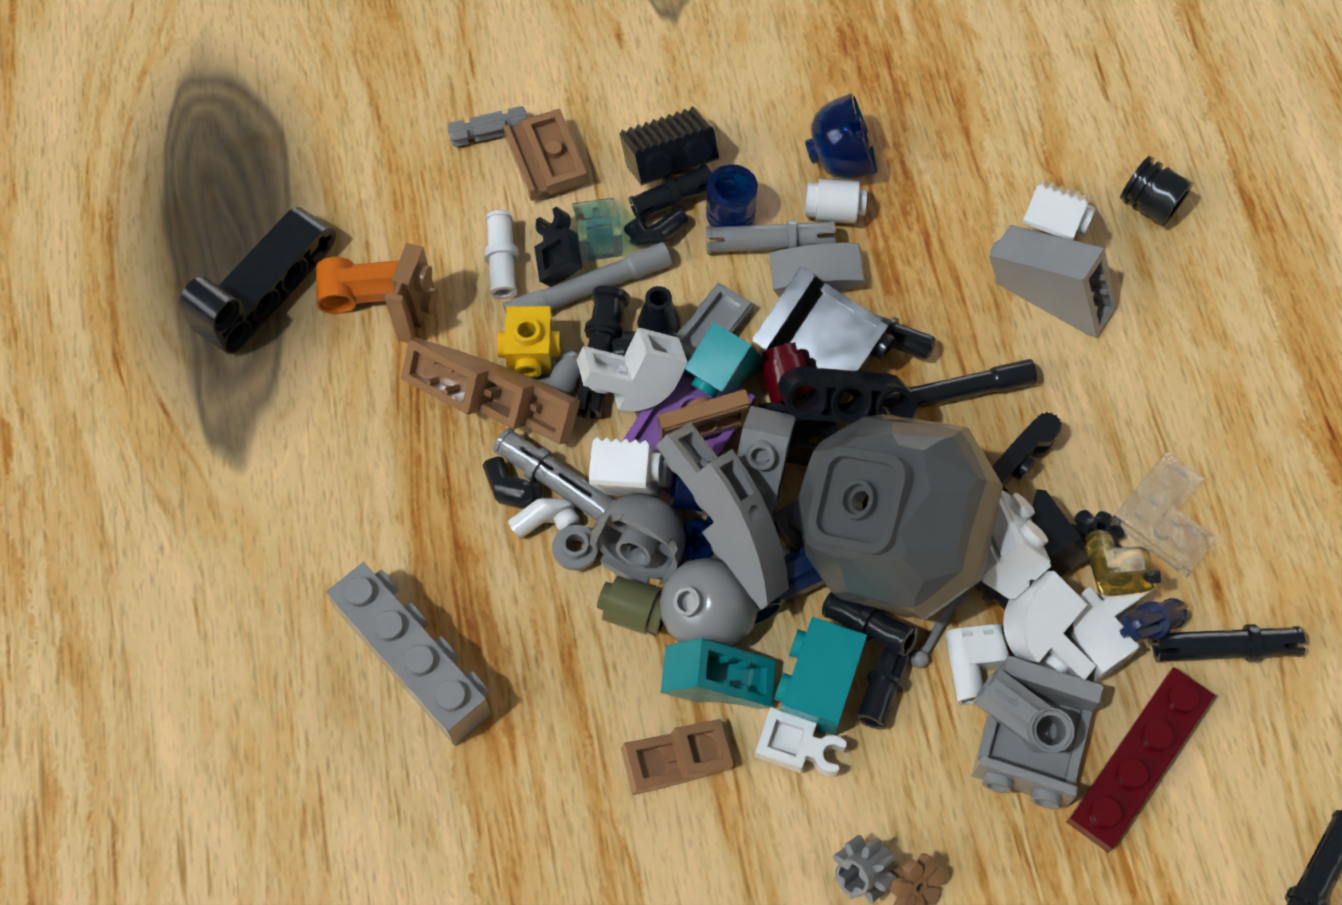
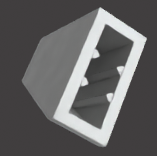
[989,225,1117,338]

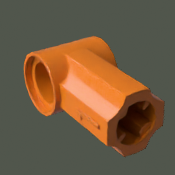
[316,257,399,314]

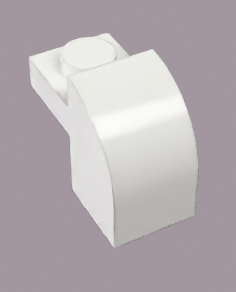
[577,327,688,412]
[1003,571,1096,679]
[1063,576,1151,683]

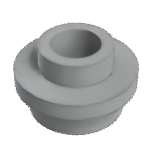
[552,525,599,571]

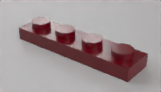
[1066,667,1215,853]

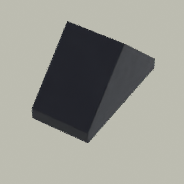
[1031,489,1089,577]

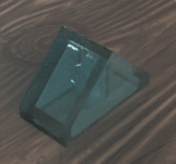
[572,198,623,262]

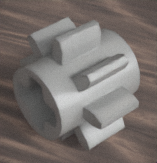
[833,835,896,903]

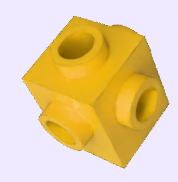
[497,306,561,378]

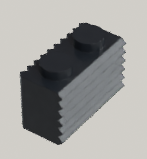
[619,106,719,186]

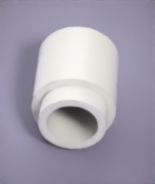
[805,179,867,224]

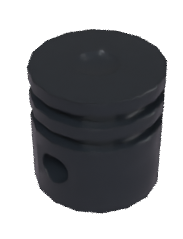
[1120,156,1193,226]

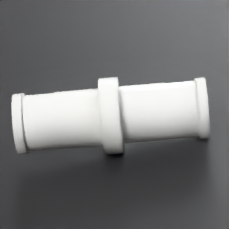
[484,210,519,299]

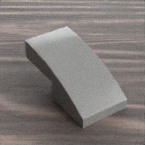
[769,243,866,297]

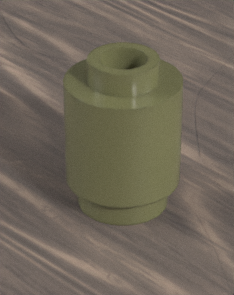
[597,576,664,635]

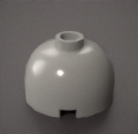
[590,494,687,585]
[660,557,758,647]

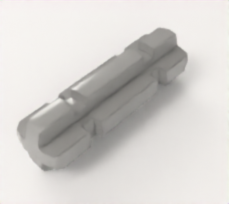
[448,106,528,147]

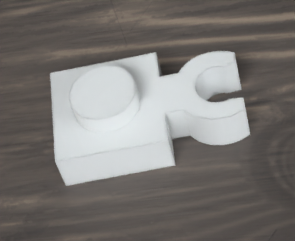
[754,707,847,777]

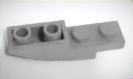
[655,422,789,610]

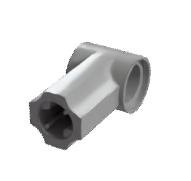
[973,668,1074,753]

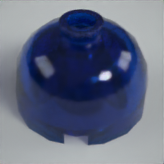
[805,93,878,181]

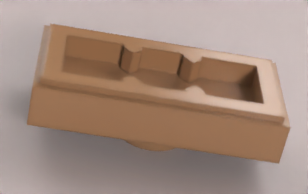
[657,389,751,441]

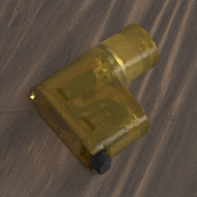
[1084,530,1161,596]

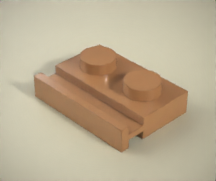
[503,108,588,201]
[384,243,438,343]

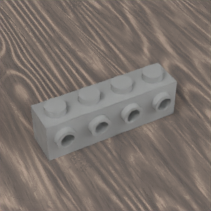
[326,561,492,746]

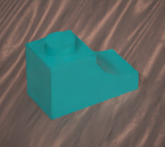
[684,322,764,398]
[661,638,776,709]

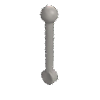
[910,591,968,668]

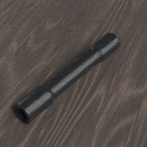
[882,359,1038,408]

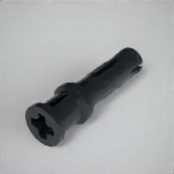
[577,285,631,419]

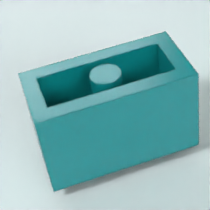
[774,617,867,735]

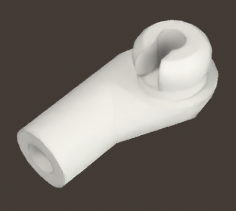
[508,498,580,539]

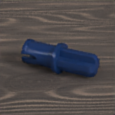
[1119,598,1188,642]

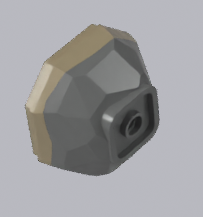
[799,414,1003,620]

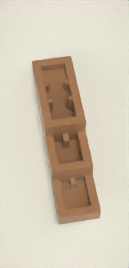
[401,337,580,445]

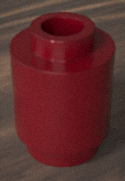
[760,342,812,406]

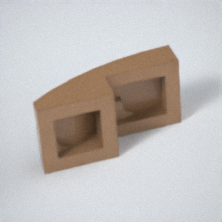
[621,719,734,795]

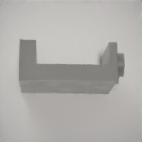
[971,655,1104,809]

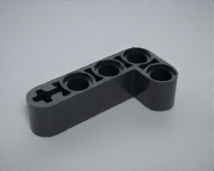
[179,207,336,354]

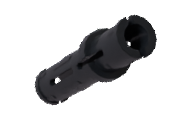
[1152,624,1305,663]
[1285,810,1342,905]

